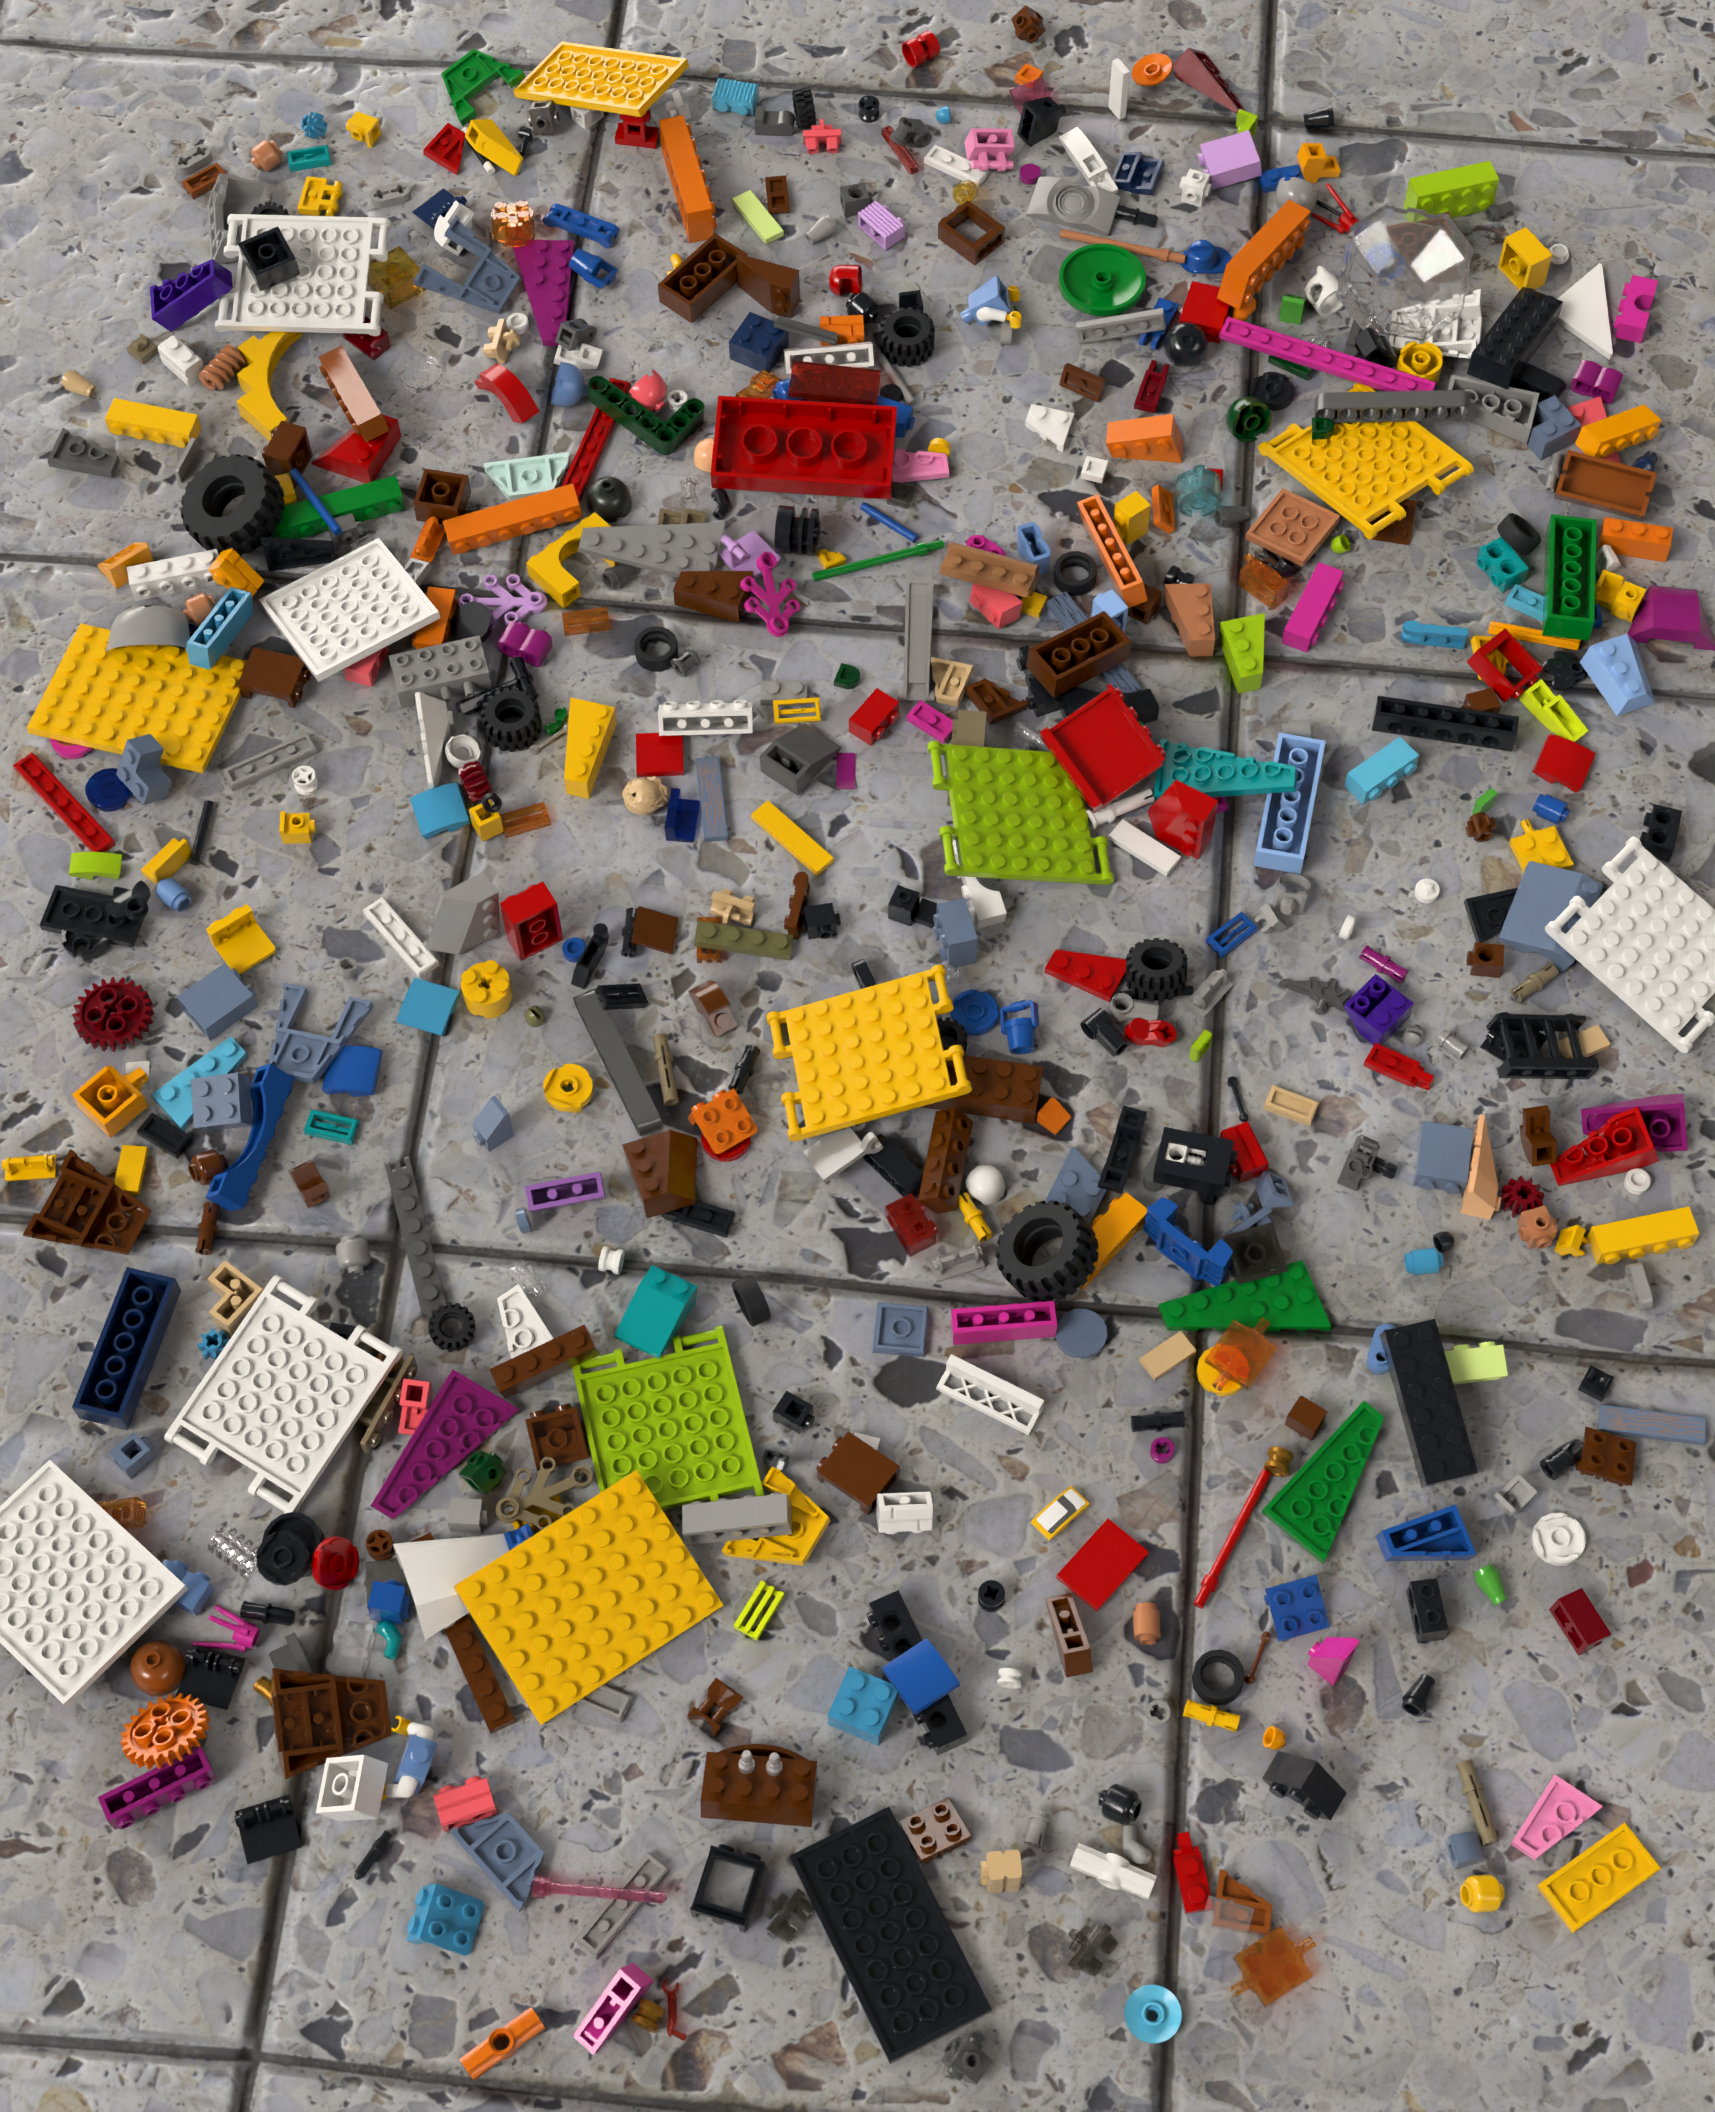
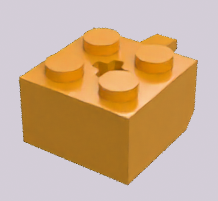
[72,1065,149,1138]

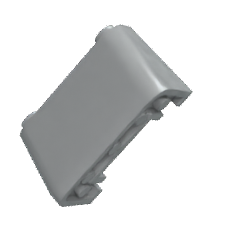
[208,173,273,264]

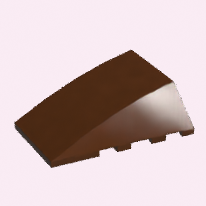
[23,1149,151,1255]
[271,1668,392,1780]

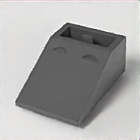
[760,723,841,796]

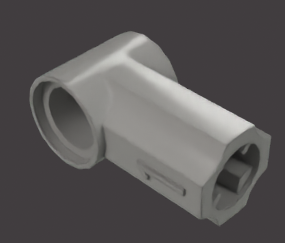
[1108,993,1159,1024]

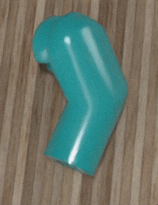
[376,1620,402,1660]

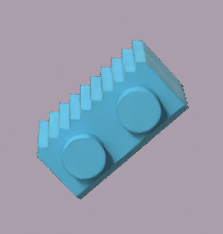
[712,78,759,116]

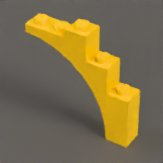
[236,331,302,441]

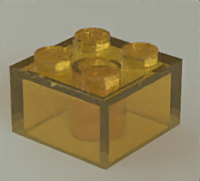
[368,246,427,310]

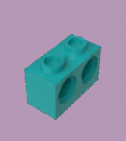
[1476,537,1529,593]

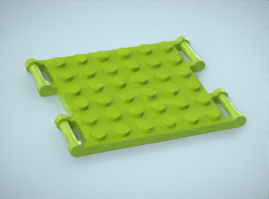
[927,741,1115,885]
[572,1325,764,1510]

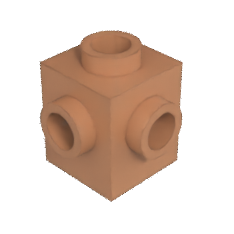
[1517,1205,1558,1249]

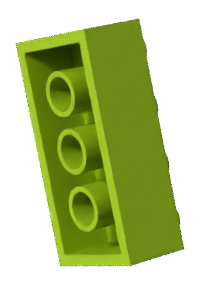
[1403,161,1499,221]

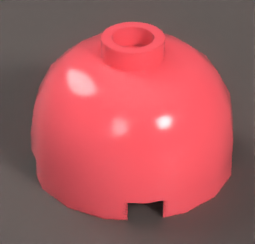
[629,370,667,413]

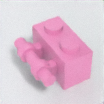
[964,128,1015,171]

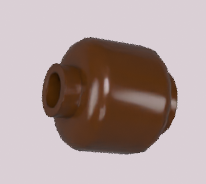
[188,1149,228,1186]

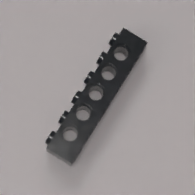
[1372,696,1519,752]
[866,1590,968,1756]

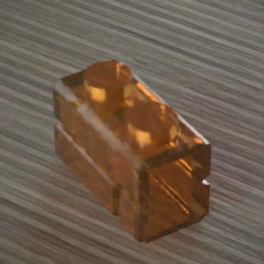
[1238,557,1290,610]

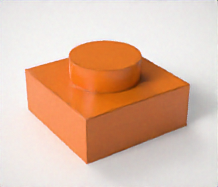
[1015,63,1043,90]

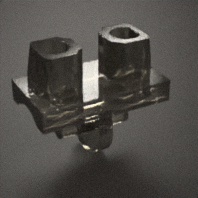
[764,1888,814,1944]
[1067,1923,1118,1976]

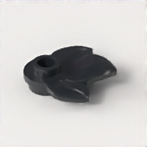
[1254,548,1295,578]
[1541,651,1587,690]
[105,880,151,920]

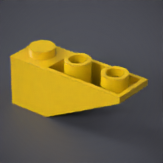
[465,119,523,176]

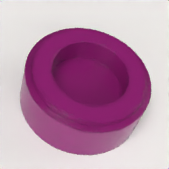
[1019,163,1041,185]

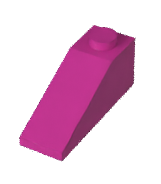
[1307,1637,1360,1686]
[573,1963,654,2055]

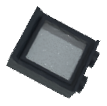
[690,1844,765,1933]

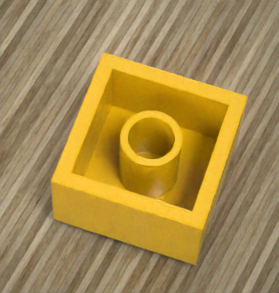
[1498,227,1552,291]

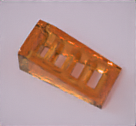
[96,1497,146,1529]

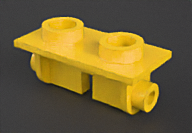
[2,1154,57,1182]

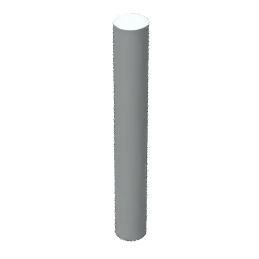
[877,354,916,406]

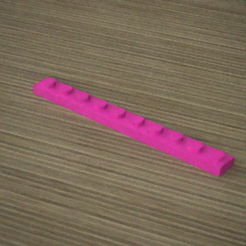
[1219,317,1436,391]

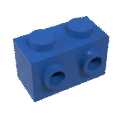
[367,1580,412,1626]

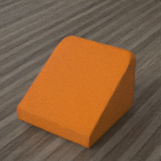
[1036,1097,1072,1135]

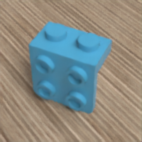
[406,1883,484,1956]

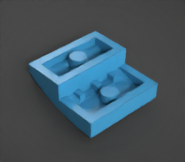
[410,782,471,840]
[396,978,461,1037]

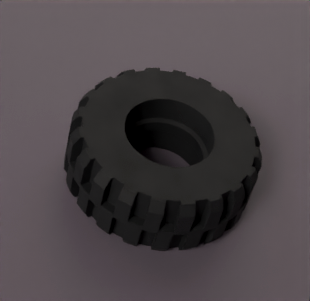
[181,454,285,556]

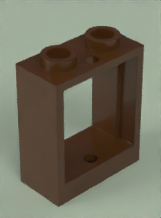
[938,200,1005,265]

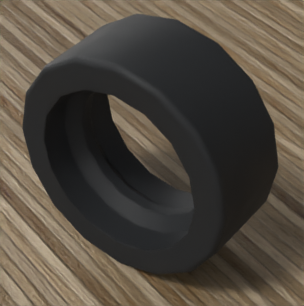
[1497,513,1541,555]
[1053,551,1097,596]
[634,626,678,672]
[732,1275,771,1327]
[1192,1649,1245,1705]

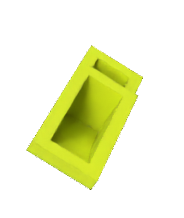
[1518,679,1589,742]

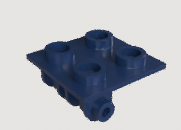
[412,188,470,229]

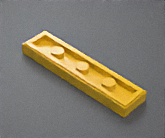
[751,801,834,876]

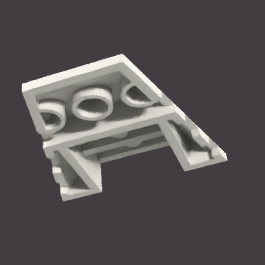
[1389,289,1483,359]
[393,1534,510,1642]

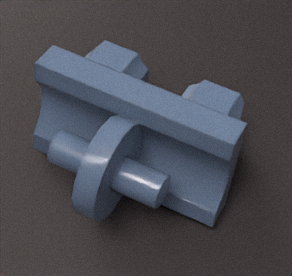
[1225,1202,1275,1248]

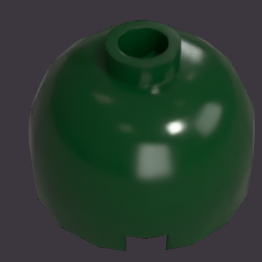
[1226,396,1272,443]

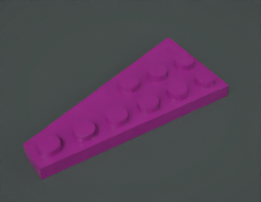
[510,239,575,346]
[370,1369,520,1520]

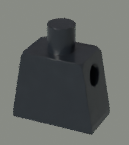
[1017,97,1066,147]

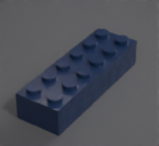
[72,1267,181,1430]

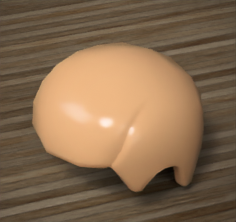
[694,438,714,472]

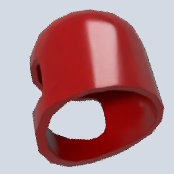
[829,264,862,296]

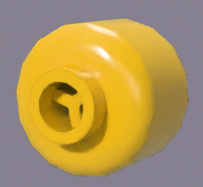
[1460,1874,1505,1913]

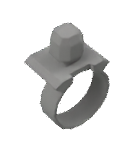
[1272,873,1311,915]

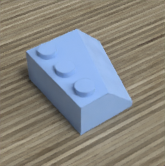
[1580,634,1655,716]

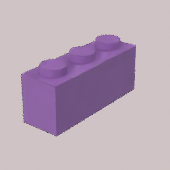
[525,1172,606,1213]

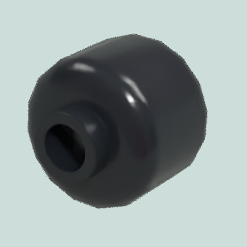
[846,292,879,325]
[1098,1784,1142,1825]

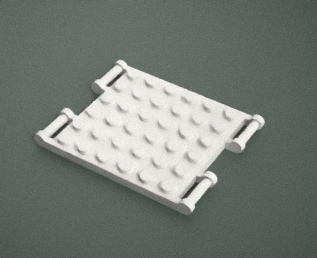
[215,214,391,336]
[1545,836,1715,1053]
[164,1274,403,1514]

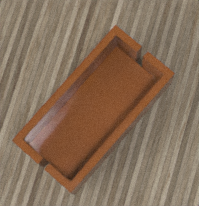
[1554,450,1657,521]

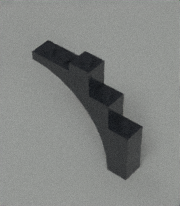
[1016,645,1159,724]

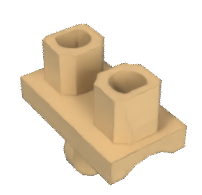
[483,319,520,364]
[710,888,755,926]

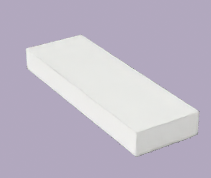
[1108,58,1130,120]
[924,145,989,188]
[1108,819,1181,877]

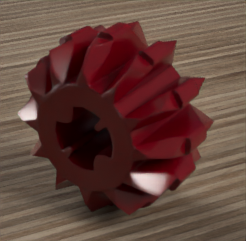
[458,761,492,803]
[1500,1175,1544,1218]

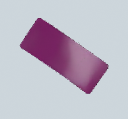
[836,753,855,789]

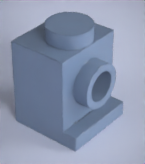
[109,1432,154,1479]

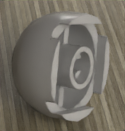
[1275,177,1319,210]

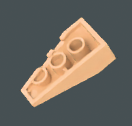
[1460,1114,1501,1220]

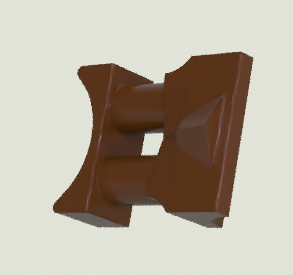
[688,1678,743,1738]

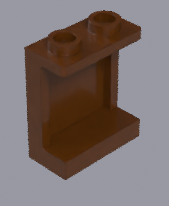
[238,647,311,708]
[816,1431,900,1516]

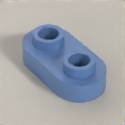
[1366,1324,1396,1375]

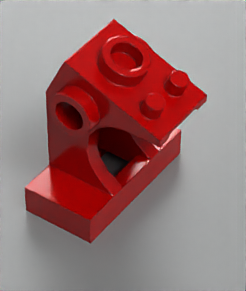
[615,109,660,149]

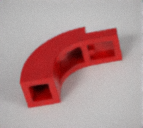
[474,363,540,423]

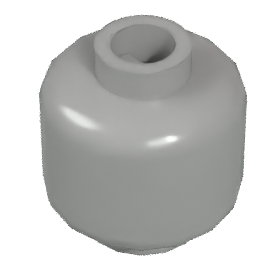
[335,1235,371,1274]

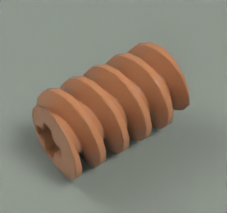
[198,344,246,391]

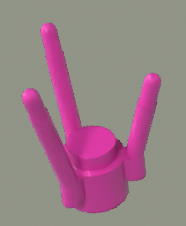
[192,1605,260,1653]

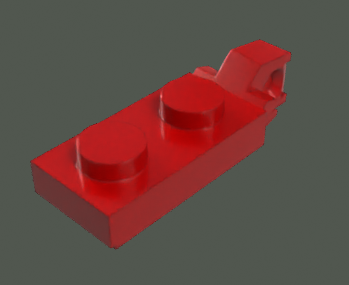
[1364,1043,1434,1090]
[1173,1832,1213,1915]

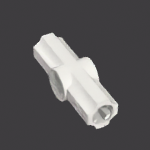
[1069,1843,1157,1900]

